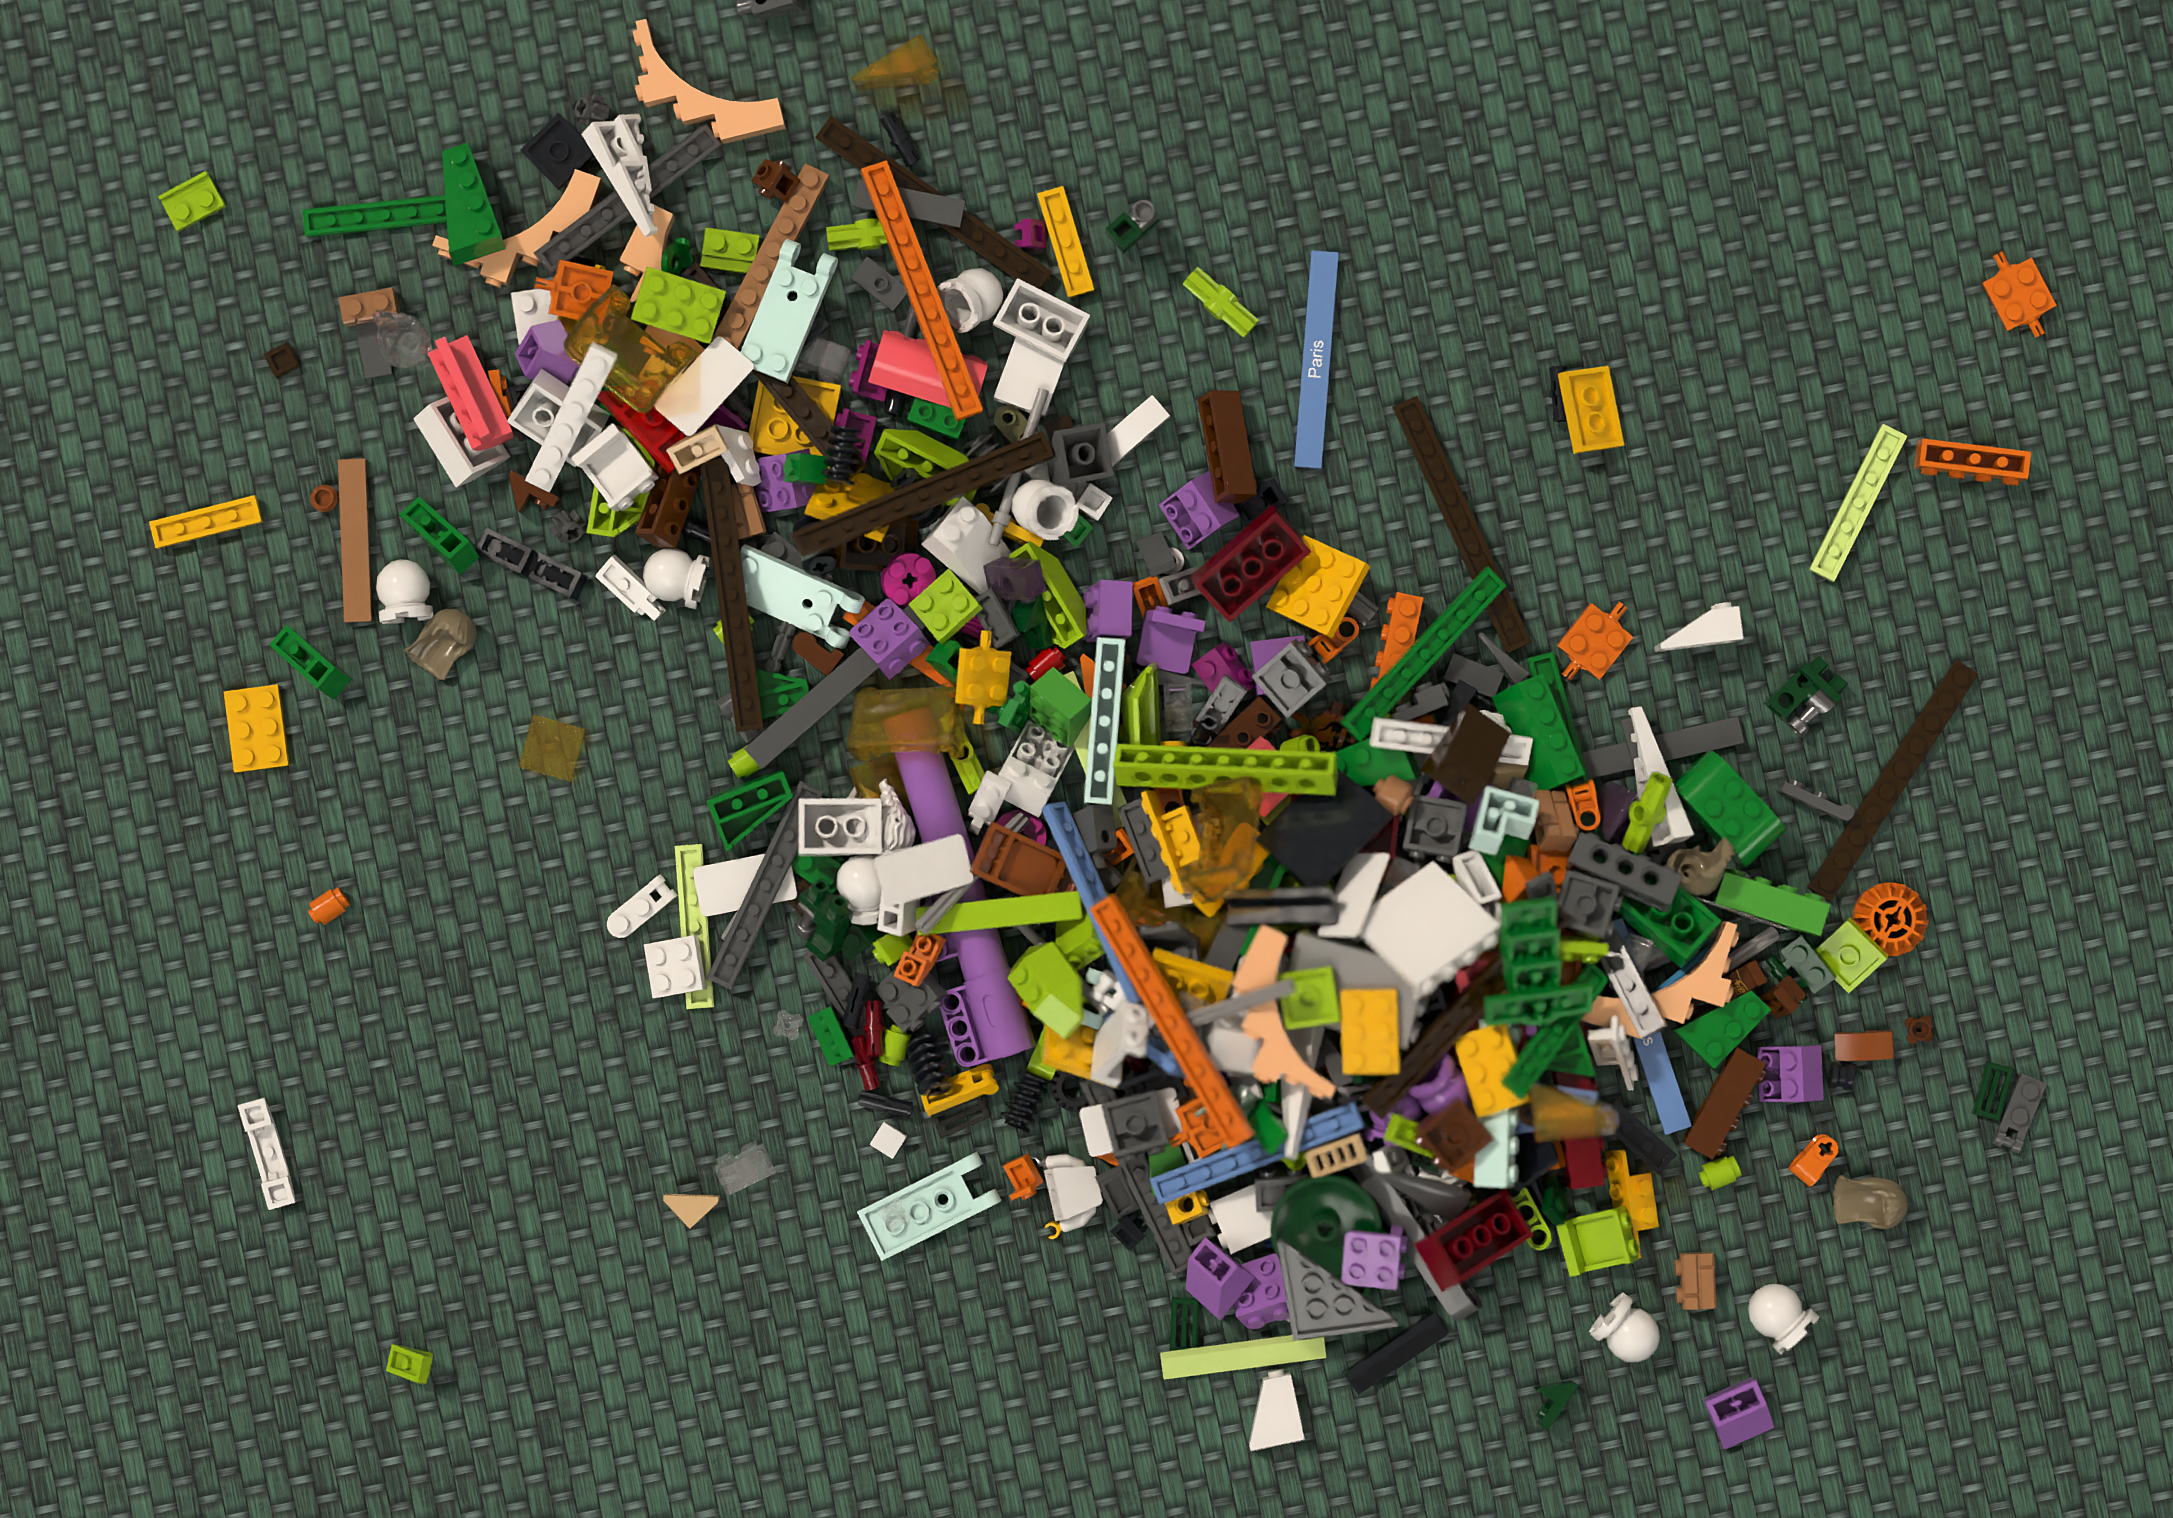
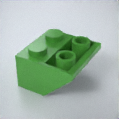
[1030,667,1092,748]

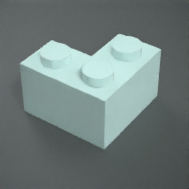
[1469,786,1539,855]

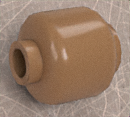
[1372,775,1415,816]

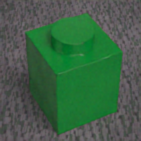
[783,453,828,486]

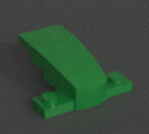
[1484,897,1593,1027]

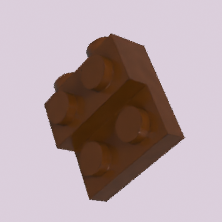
[1413,1096,1494,1175]

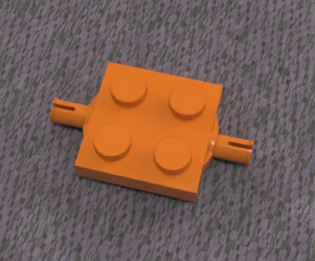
[1982,251,2057,338]
[534,260,627,325]
[1556,602,1633,681]
[1168,1097,1255,1159]

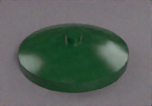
[1270,1173,1381,1280]

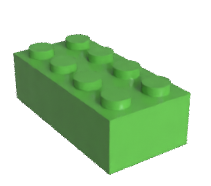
[1709,868,1830,936]

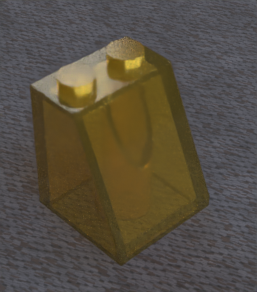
[1530,1085,1618,1141]

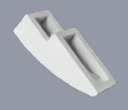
[1107,395,1170,467]
[1453,850,1502,935]

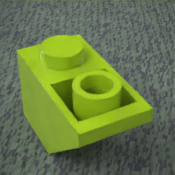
[872,933,913,966]

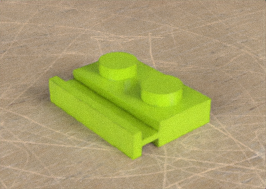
[158,171,226,232]
[700,228,760,274]

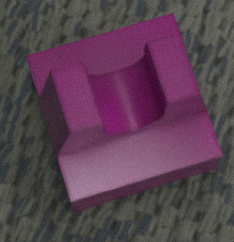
[1014,218,1046,249]

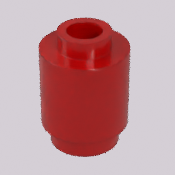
[1026,646,1066,682]

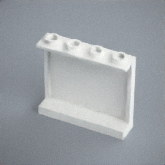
[1351,861,1500,1000]

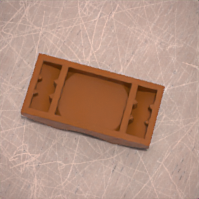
[969,821,1078,897]

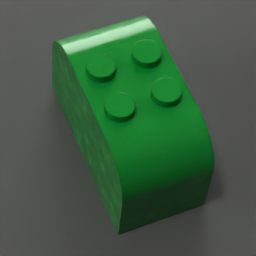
[1673,750,1786,868]

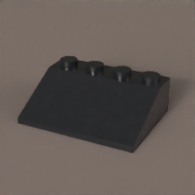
[1254,769,1393,888]

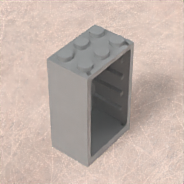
[1278,928,1430,1049]

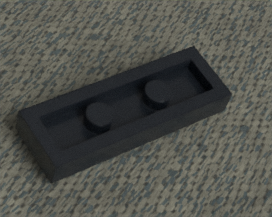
[1600,1099,1677,1175]

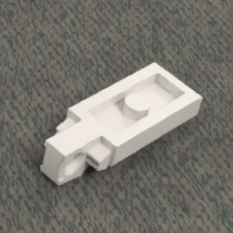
[595,555,666,621]
[968,770,1012,835]

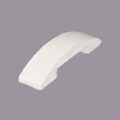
[1021,438,1112,521]
[238,1097,296,1210]

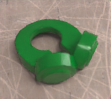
[661,238,694,276]

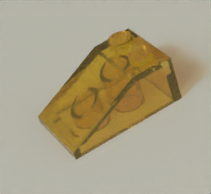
[851,34,940,91]

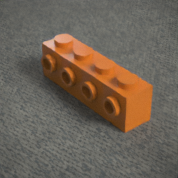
[1914,438,2031,486]
[1369,592,1423,706]

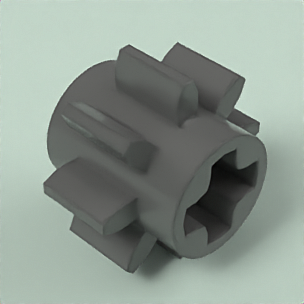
[575,93,609,126]
[550,509,586,543]

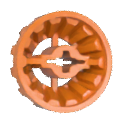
[1852,883,1929,956]

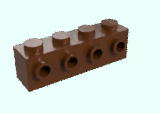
[1198,390,1257,503]
[635,435,701,548]
[1196,696,1281,796]
[1681,1047,1767,1159]

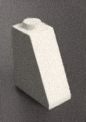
[1249,1369,1304,1451]

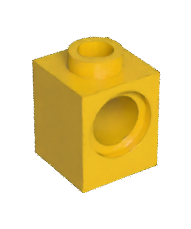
[1165,1189,1210,1225]

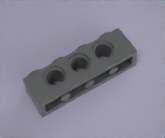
[1565,832,1682,913]

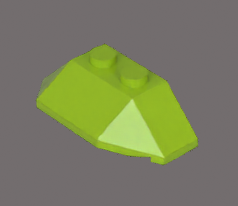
[587,426,656,537]
[874,429,977,507]
[1009,541,1087,649]
[1119,662,1161,746]
[1008,942,1084,1039]

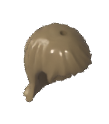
[404,609,477,680]
[1667,838,1735,896]
[1833,1175,1908,1230]

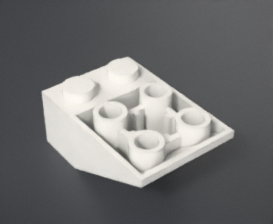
[998,720,1075,817]

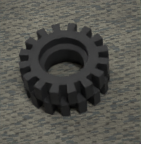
[1051,1069,1090,1112]

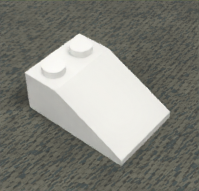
[921,496,1011,595]
[1654,602,1743,652]
[799,799,882,856]

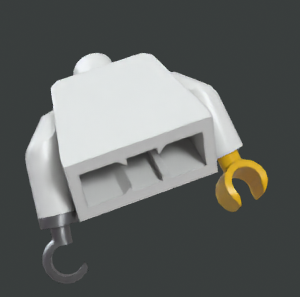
[1030,1154,1102,1239]

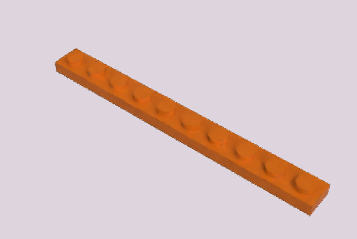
[860,160,983,421]
[1089,894,1255,1149]

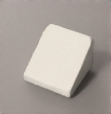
[870,1121,907,1159]

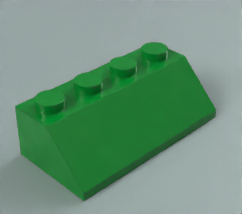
[1492,673,1585,796]
[1614,853,1722,969]

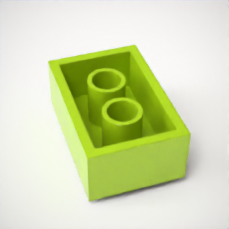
[631,266,726,344]

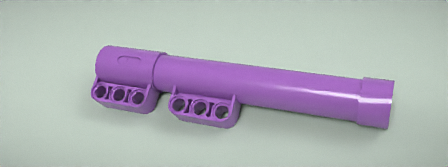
[882,707,1036,1067]

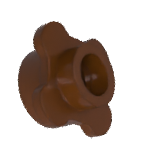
[1904,1015,1934,1044]

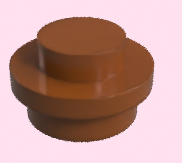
[310,485,338,512]

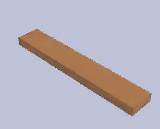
[338,458,373,623]

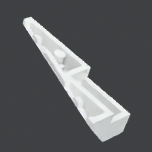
[582,114,658,237]
[1628,706,1694,852]
[1281,1025,1325,1160]

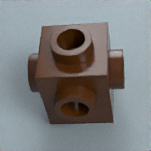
[751,159,800,203]

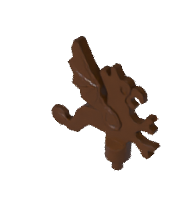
[1287,711,1338,751]

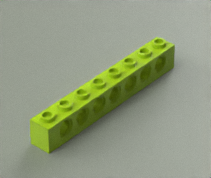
[1113,744,1338,795]

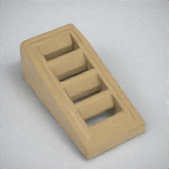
[1305,1133,1368,1178]

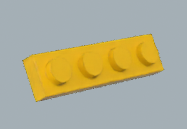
[1037,186,1094,299]
[149,495,263,549]

